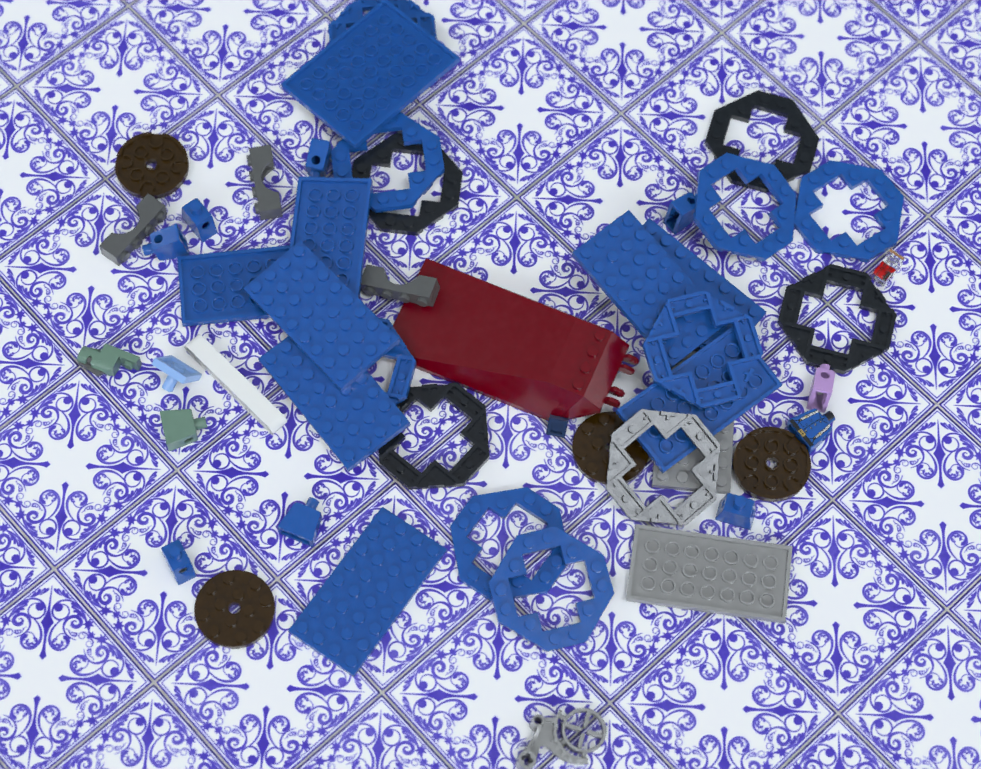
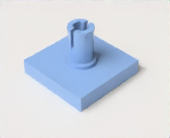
[151,355,202,392]

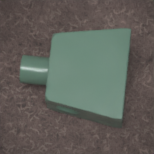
[160,409,208,451]

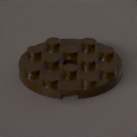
[115,132,189,199]
[572,412,649,484]
[732,427,811,502]
[194,570,275,649]

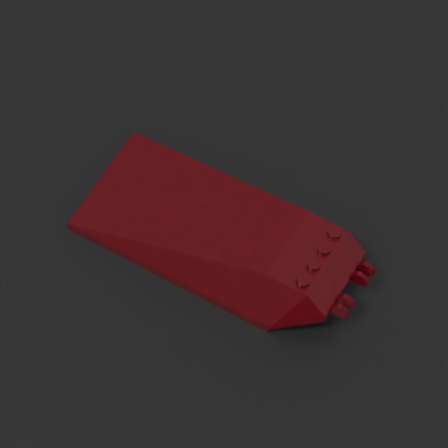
[393,258,639,421]

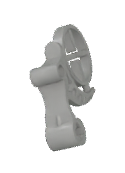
[516,708,607,769]

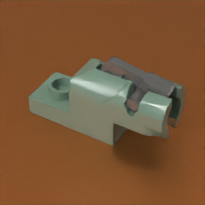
[77,343,142,377]

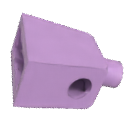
[806,364,835,413]

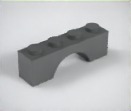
[246,145,283,220]
[99,194,167,266]
[361,265,440,307]

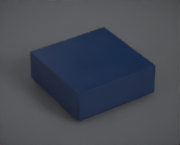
[546,415,569,438]

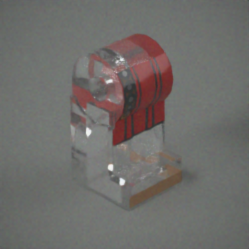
[871,248,905,287]

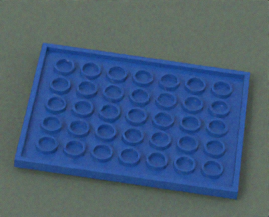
[281,0,460,149]

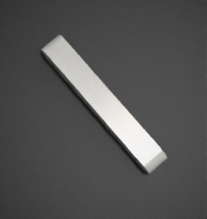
[184,334,287,435]

